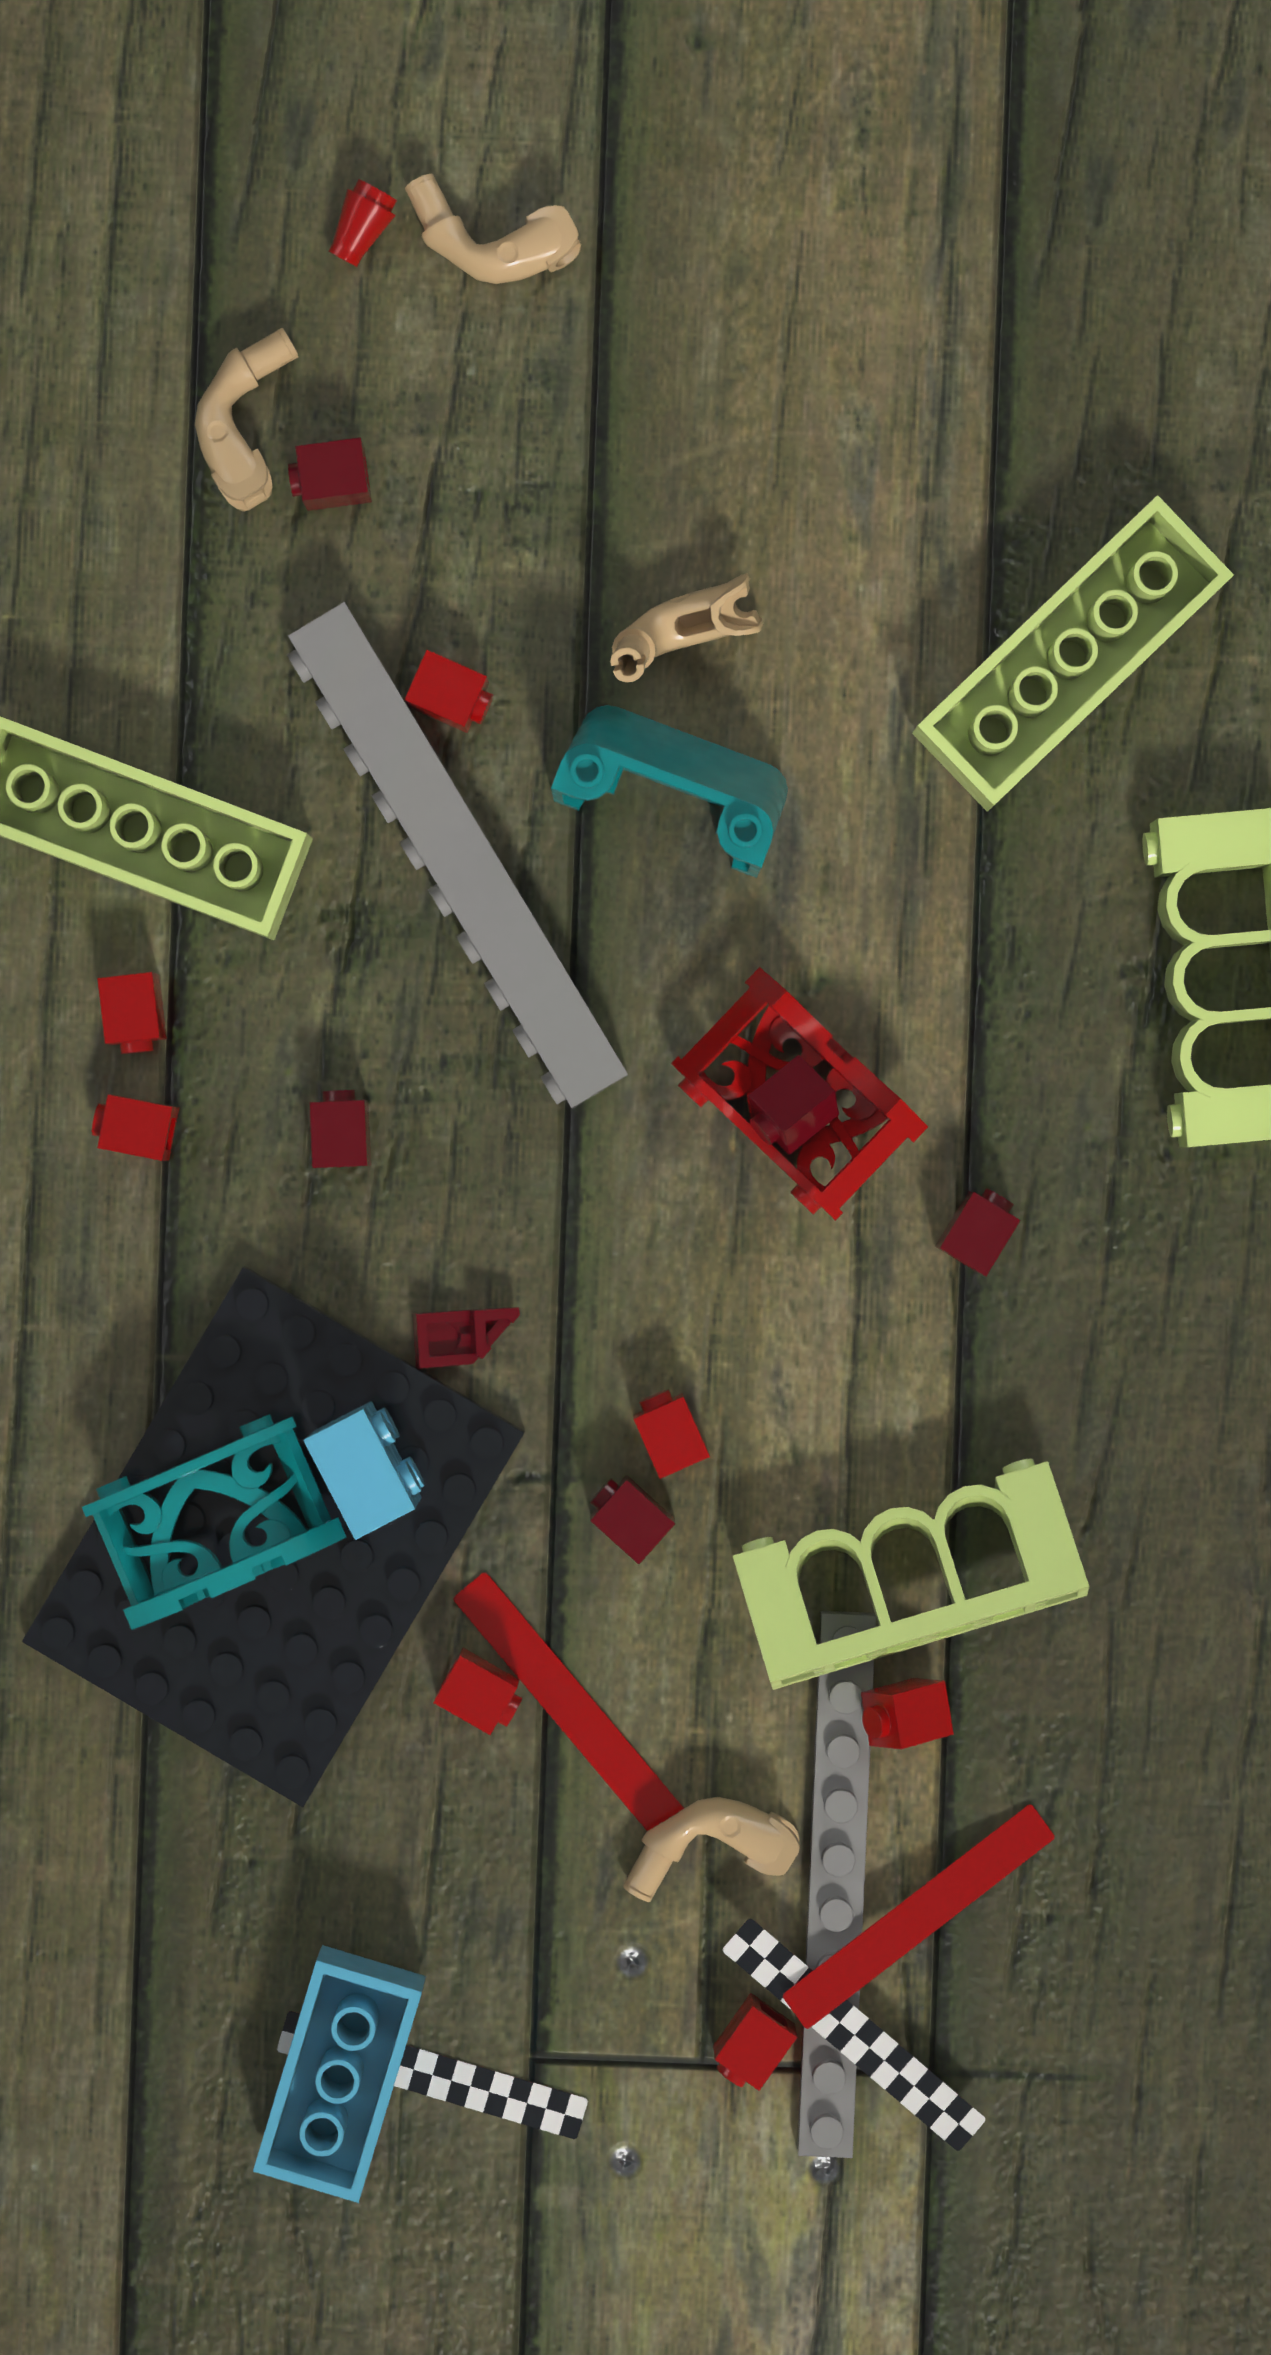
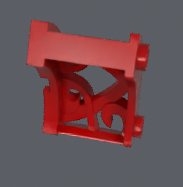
[671,967,928,1221]

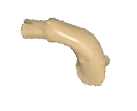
[405,174,581,284]
[195,328,298,512]
[610,573,763,682]
[623,1797,800,1902]

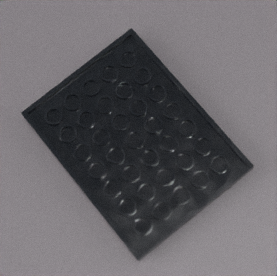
[22,1266,525,1807]

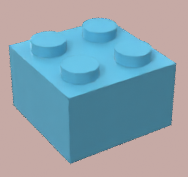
[303,1401,425,1540]

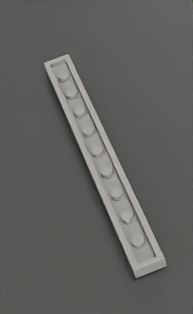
[797,1611,876,2158]

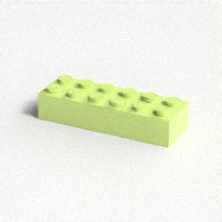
[912,495,1234,812]
[0,716,313,940]

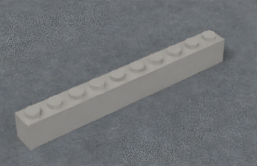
[287,602,628,1109]

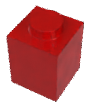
[404,650,494,733]
[97,972,167,1054]
[92,1094,179,1161]
[633,1389,710,1479]
[433,1648,522,1735]
[861,1678,954,1750]
[713,1993,797,2091]

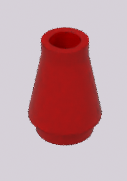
[328,179,397,267]

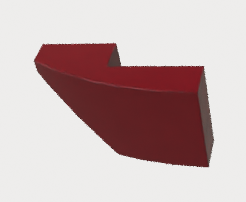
[412,1307,520,1368]

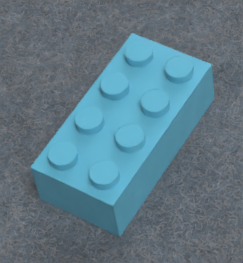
[253,1945,426,2203]

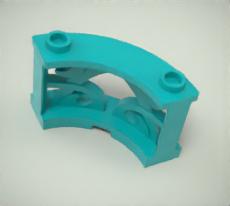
[82,1414,347,1630]

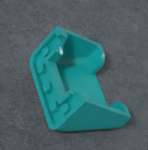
[551,705,788,878]

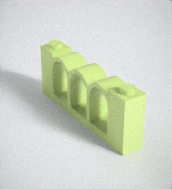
[1142,808,1271,1147]
[733,1459,1089,1690]

